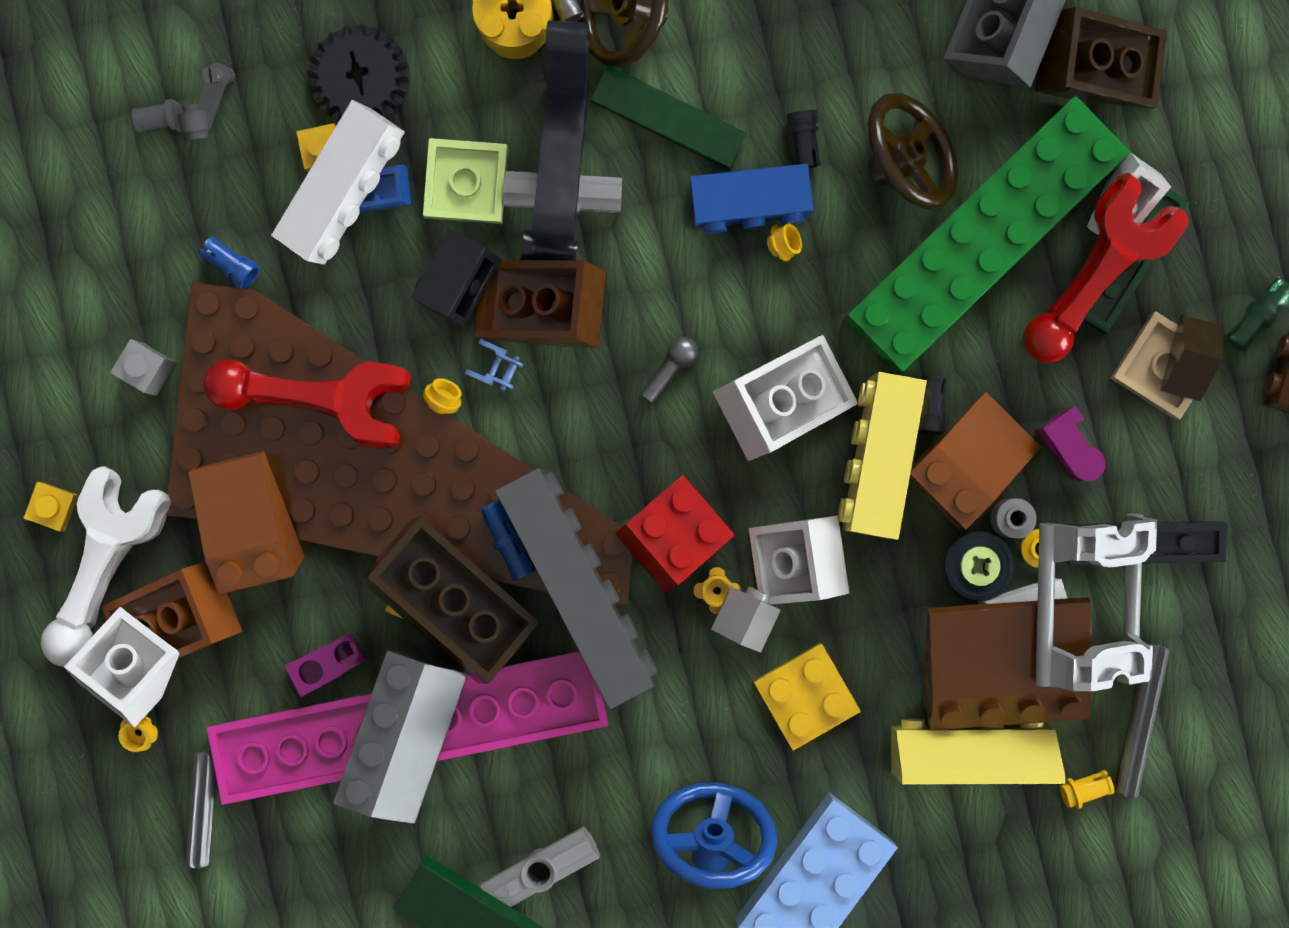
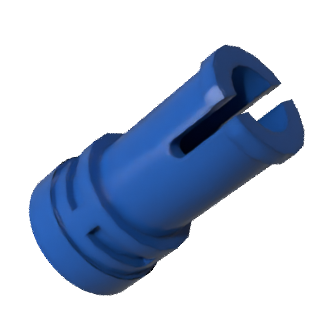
[199,236,260,290]

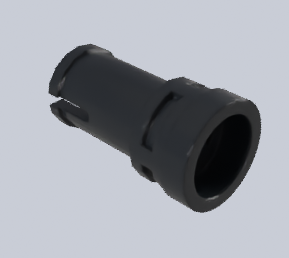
[786,110,821,169]
[520,230,579,260]
[918,376,947,435]

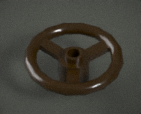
[580,0,669,68]
[867,93,959,209]

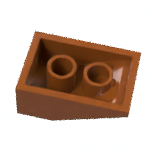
[909,392,1041,530]
[188,451,305,594]
[101,561,243,659]

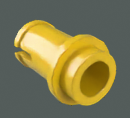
[1060,770,1115,809]

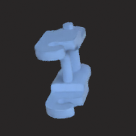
[464,339,524,391]

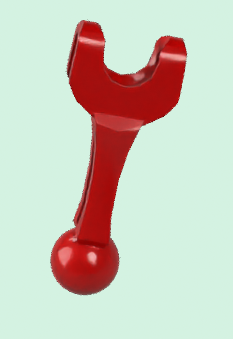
[1023,173,1188,363]
[203,359,411,449]

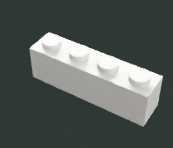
[271,100,405,265]

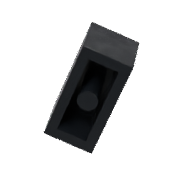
[411,229,501,327]

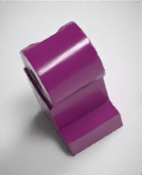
[1036,406,1105,482]
[285,633,366,697]

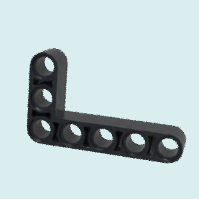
[533,20,589,241]

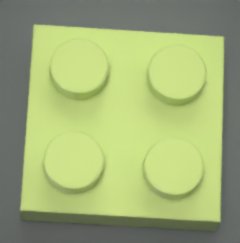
[423,138,508,224]

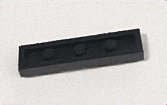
[1066,521,1227,565]

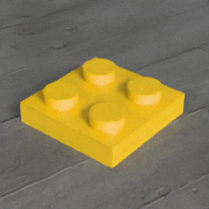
[753,642,861,751]

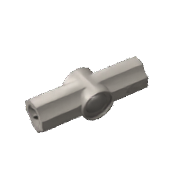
[503,171,622,214]
[480,826,600,907]

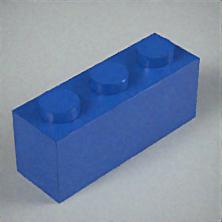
[689,164,813,234]

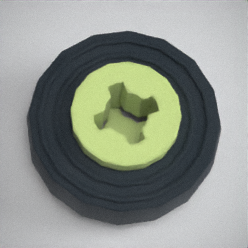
[942,531,1014,601]

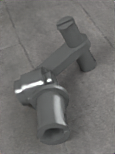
[132,63,235,141]

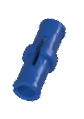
[479,500,536,581]

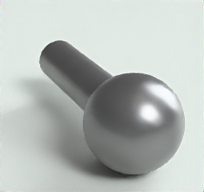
[641,337,699,403]

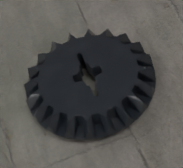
[307,24,410,122]

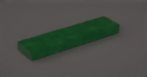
[590,66,747,170]
[1083,189,1190,335]

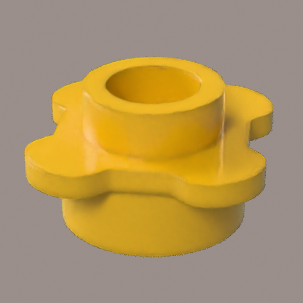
[694,567,741,614]

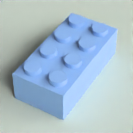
[735,792,898,928]

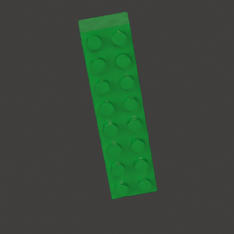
[843,95,1131,375]

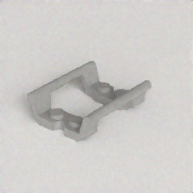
[1035,513,1157,691]

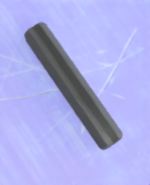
[185,750,216,869]

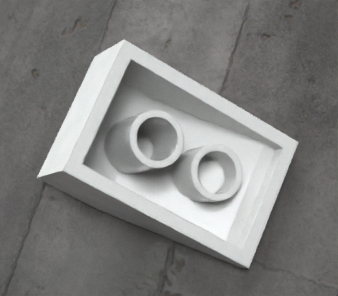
[713,335,858,461]

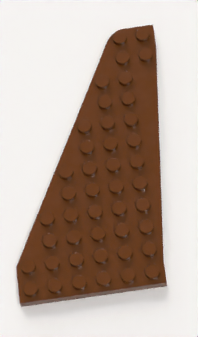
[166,283,633,605]

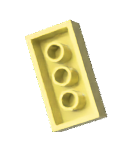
[837,372,927,540]

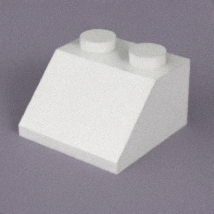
[748,515,850,605]
[64,607,179,728]

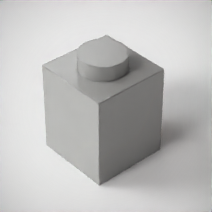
[110,339,177,396]
[711,586,781,653]

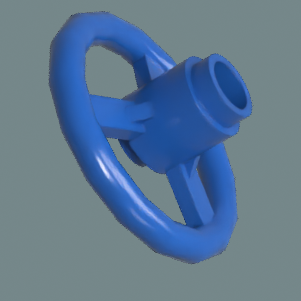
[651,782,778,889]

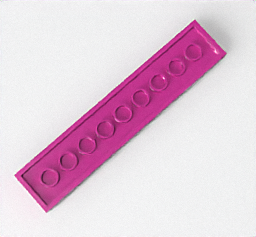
[207,651,609,805]

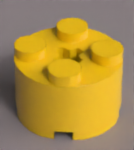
[472,0,554,59]

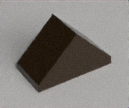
[1160,315,1223,401]

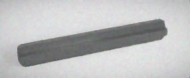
[1115,644,1169,798]

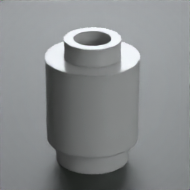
[989,499,1037,538]

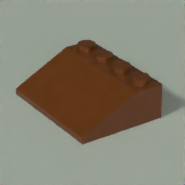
[922,597,1093,730]

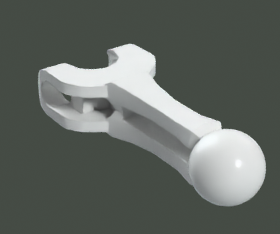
[41,466,171,667]

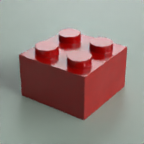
[615,475,734,593]

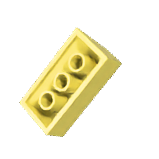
[891,718,1065,784]

